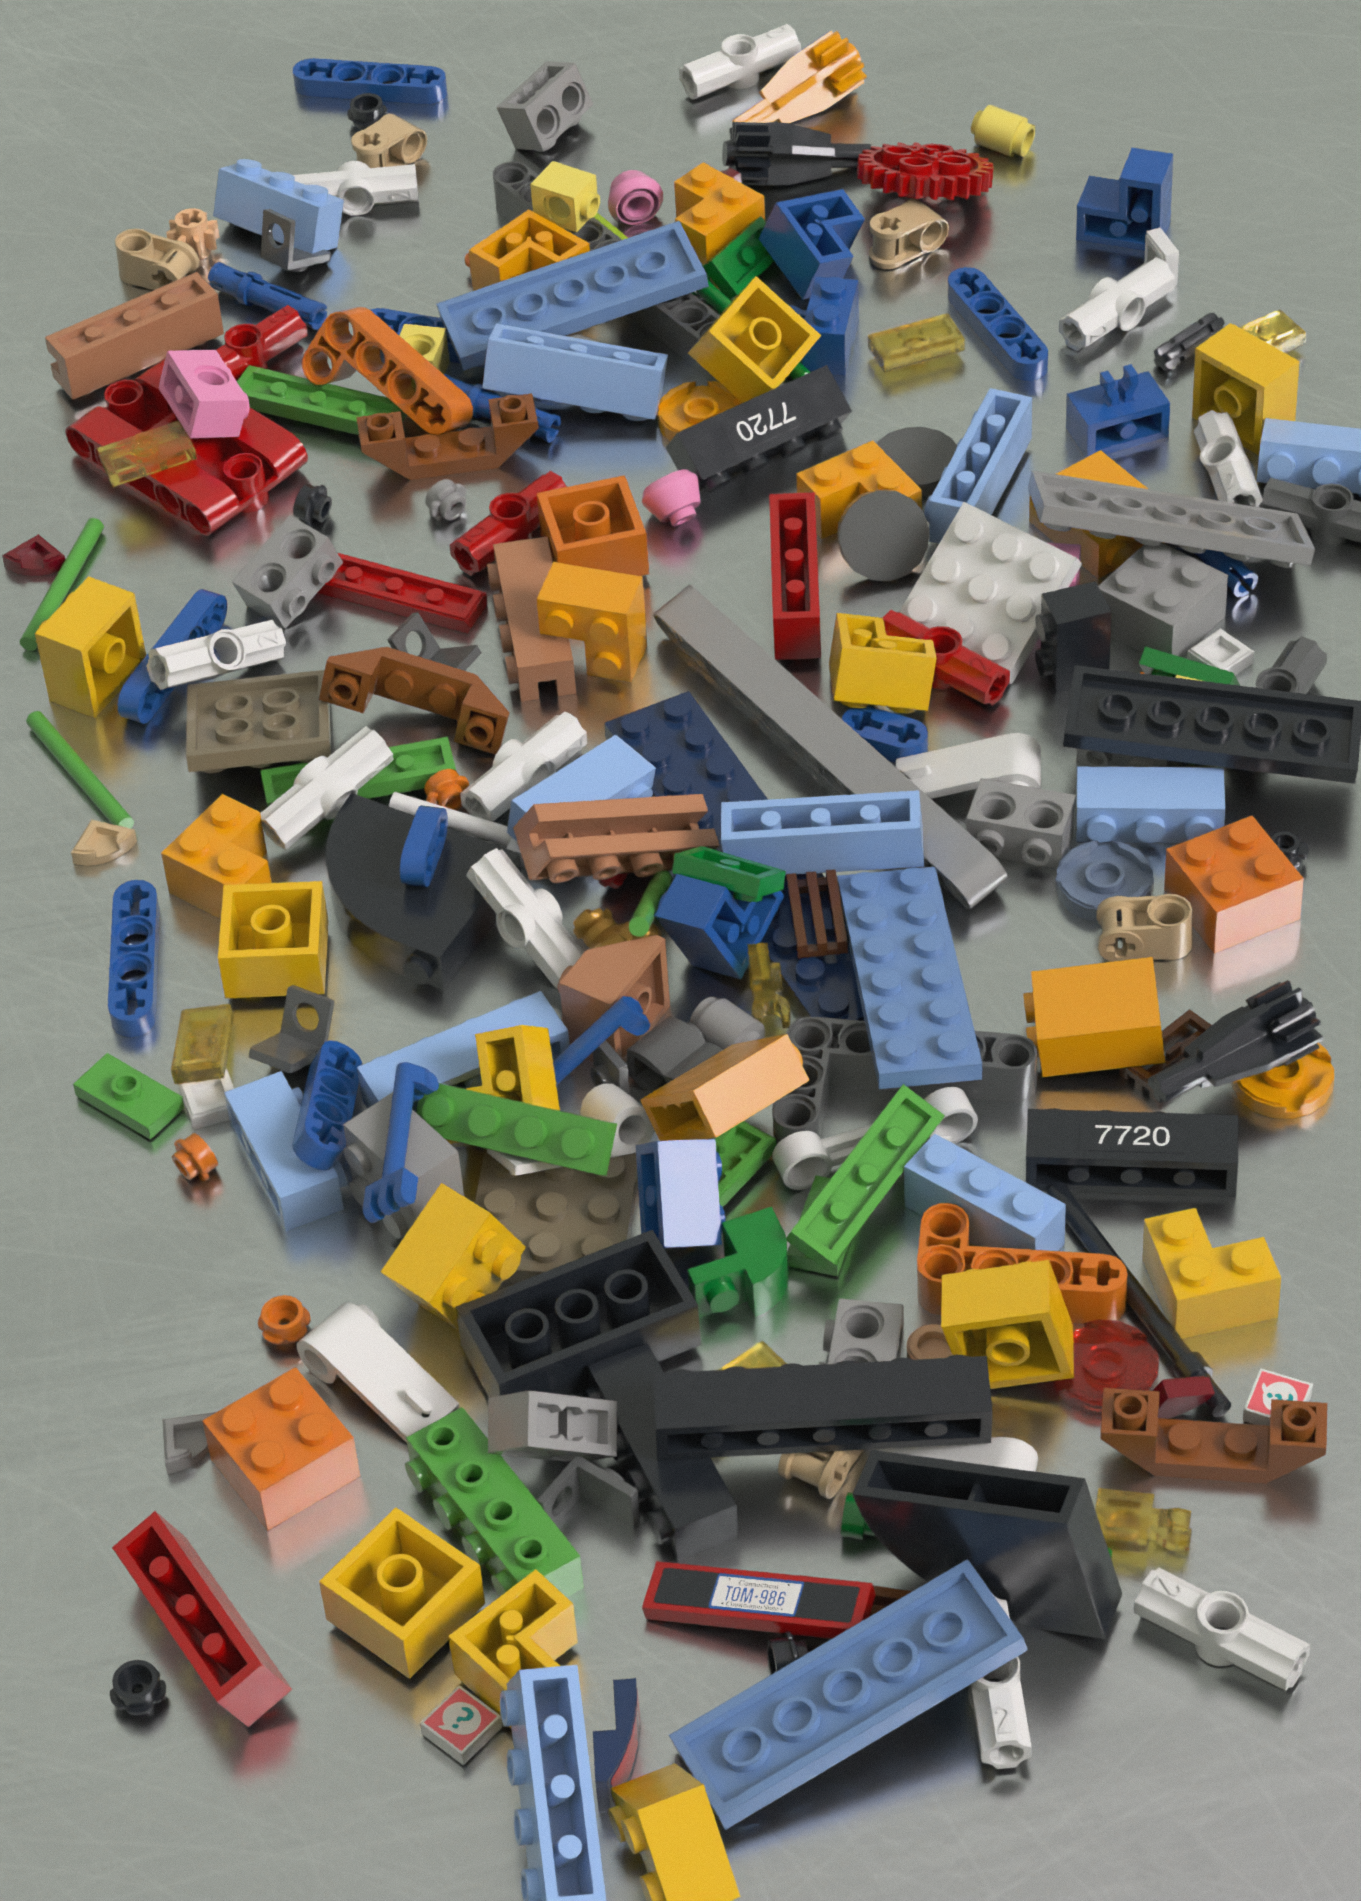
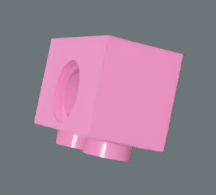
[158,350,249,438]

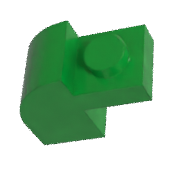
[687,1206,789,1317]

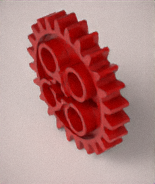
[857,142,994,200]

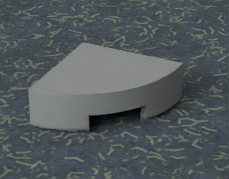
[162,1412,216,1474]

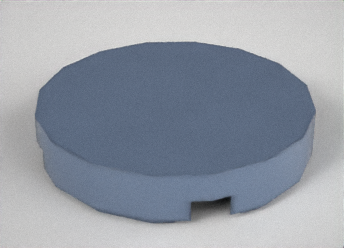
[1055,841,1154,922]

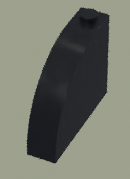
[326,793,521,991]
[852,1450,1122,1639]

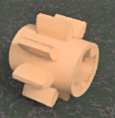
[166,208,220,260]

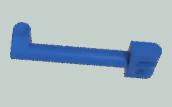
[553,996,650,1086]
[363,1062,439,1223]

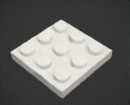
[900,502,1082,685]

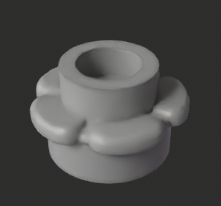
[425,479,467,521]

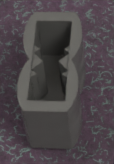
[627,1016,726,1092]

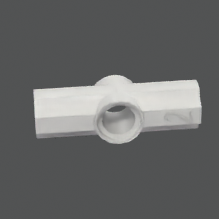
[679,24,801,100]
[293,161,419,216]
[1059,257,1175,351]
[1194,410,1263,507]
[146,620,286,690]
[460,711,588,822]
[260,726,393,850]
[466,848,584,989]
[1134,1568,1310,1691]
[968,1593,1032,1769]

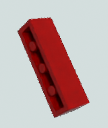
[769,492,821,660]
[112,1511,292,1727]

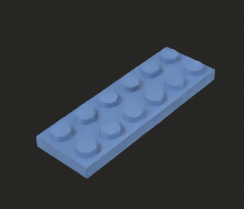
[436,221,709,371]
[837,867,982,1089]
[669,1559,1028,1830]

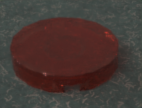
[1052,1319,1159,1417]

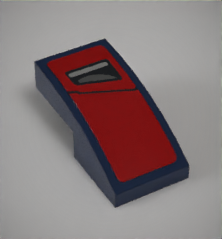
[593,1678,640,1813]

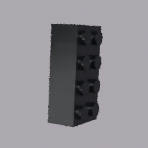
[456,1230,701,1398]

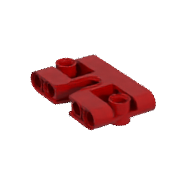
[65,358,308,536]

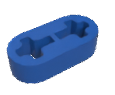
[842,706,928,763]
[400,805,448,887]

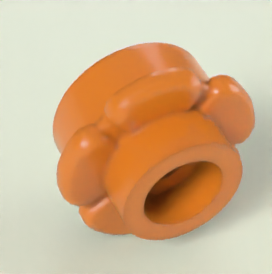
[424,769,469,811]
[171,1133,218,1181]
[258,1295,311,1345]

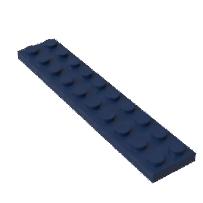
[604,691,865,1021]

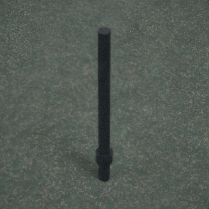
[1046,1182,1231,1417]

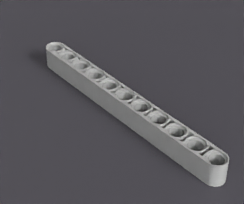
[653,585,1008,910]

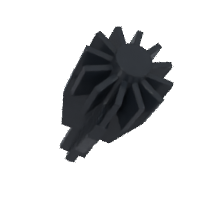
[722,122,871,187]
[1148,980,1323,1103]

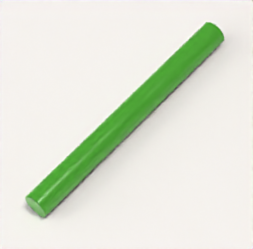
[20,518,104,651]
[26,711,134,829]
[629,871,672,937]

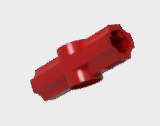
[216,305,308,381]
[450,470,567,576]
[882,610,1010,706]

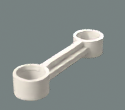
[772,1087,978,1190]

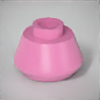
[608,170,663,225]
[642,469,701,527]

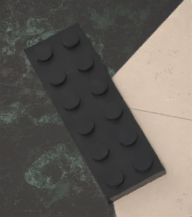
[1063,665,1361,784]

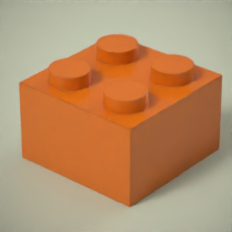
[537,475,649,576]
[1164,816,1304,954]
[202,1367,361,1531]

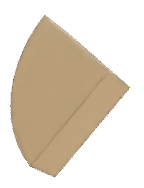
[71,819,137,866]

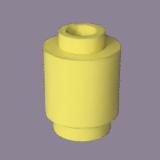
[971,105,1036,157]

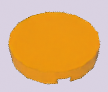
[657,381,742,441]
[1232,1043,1334,1119]

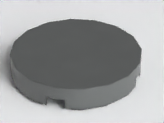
[876,427,957,497]
[837,489,929,581]

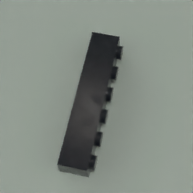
[653,1355,993,1461]

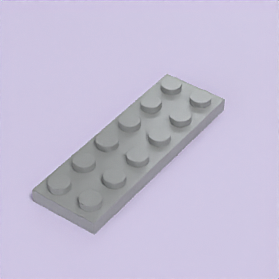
[1028,470,1315,568]

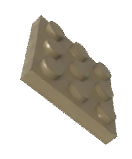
[186,670,331,773]
[475,1148,638,1283]

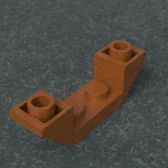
[356,393,538,480]
[319,647,510,755]
[1100,1388,1328,1484]

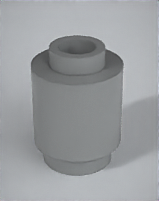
[690,997,765,1049]

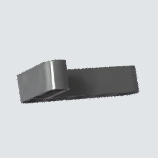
[772,1017,1037,1162]

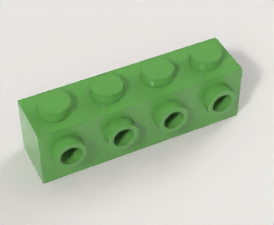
[405,1407,584,1597]

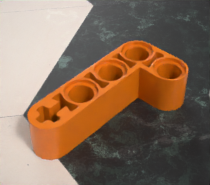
[302,307,473,435]
[917,1203,1128,1325]

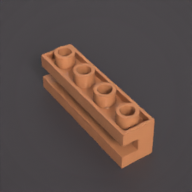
[45,272,224,400]
[487,537,576,702]
[513,794,720,883]

